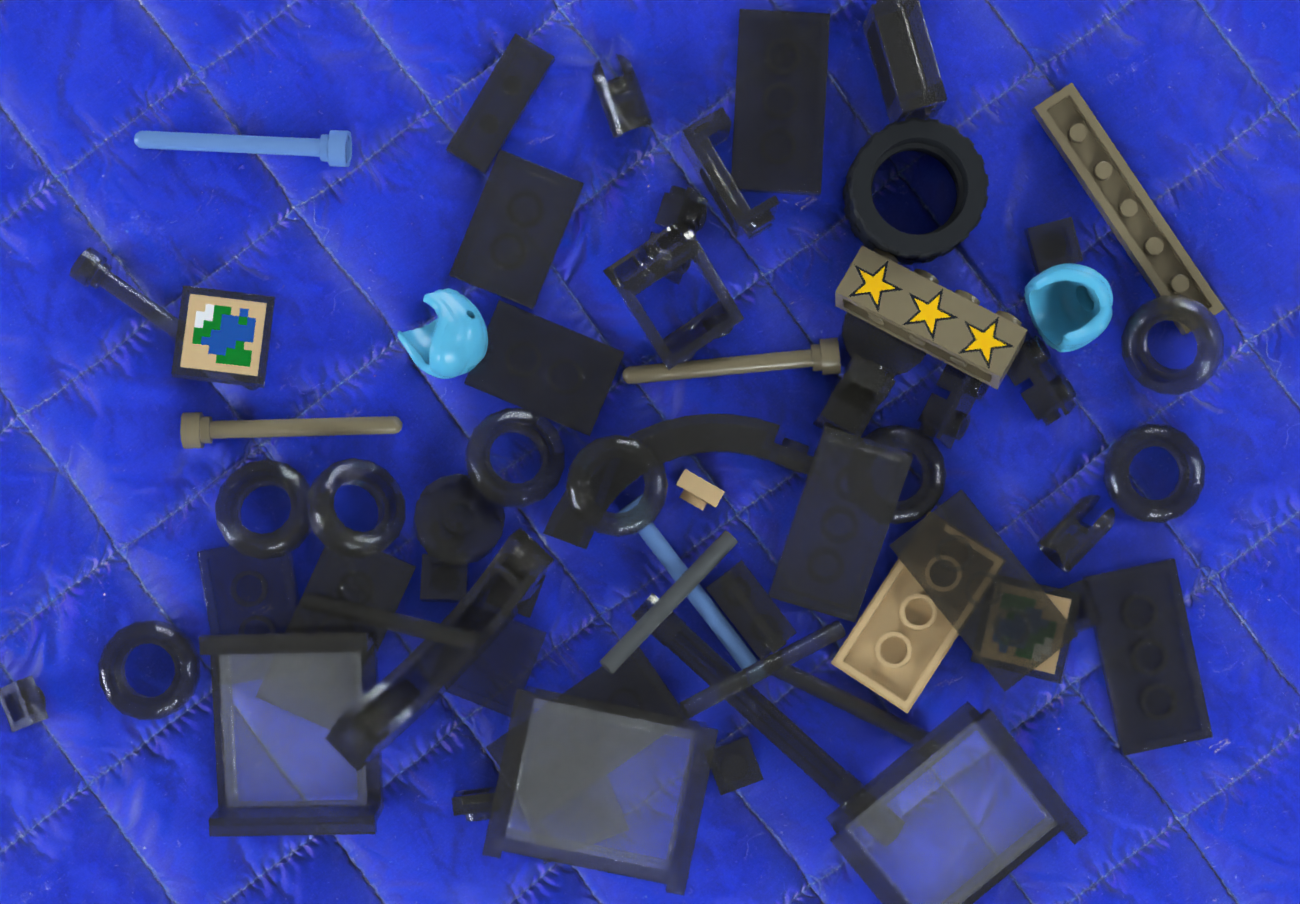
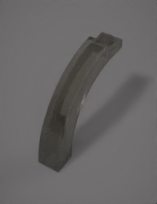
[543,414,817,549]
[325,528,554,771]

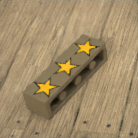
[835,246,1027,390]

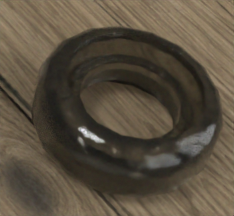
[1121,295,1224,395]
[465,408,565,508]
[845,424,947,525]
[1103,424,1205,523]
[566,434,668,537]
[306,458,406,559]
[215,459,317,560]
[98,620,201,720]

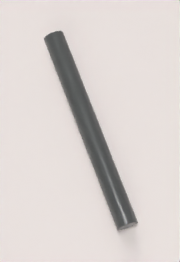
[599,530,738,674]

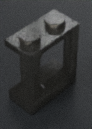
[681,107,780,239]

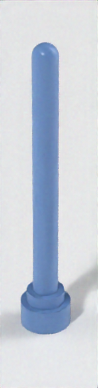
[134,130,352,167]
[614,494,763,680]

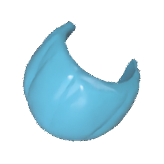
[1024,263,1113,352]
[397,288,488,379]

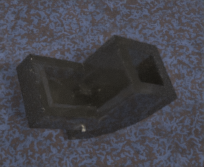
[813,353,895,446]

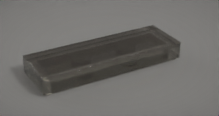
[446,34,555,175]

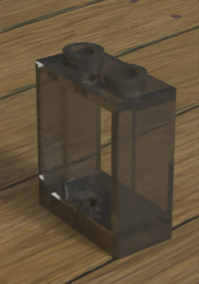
[863,0,947,123]
[603,219,744,370]

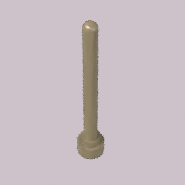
[622,337,841,384]
[180,412,403,449]

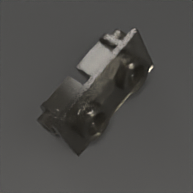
[641,186,708,285]
[1007,330,1077,426]
[917,364,989,449]
[706,560,797,660]

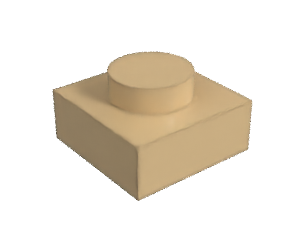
[676,469,725,511]

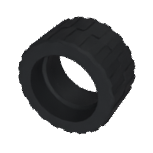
[843,117,989,265]

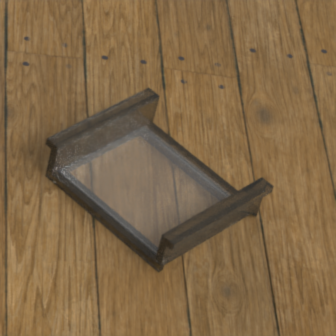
[199,631,384,837]
[482,686,718,895]
[826,701,1088,904]

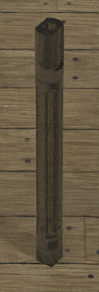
[632,592,905,847]

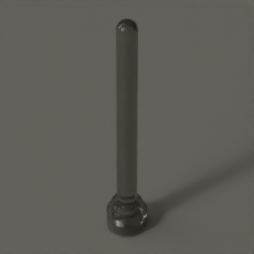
[69,247,262,391]

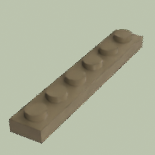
[1031,82,1225,335]

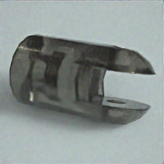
[592,54,653,138]
[1037,494,1116,573]

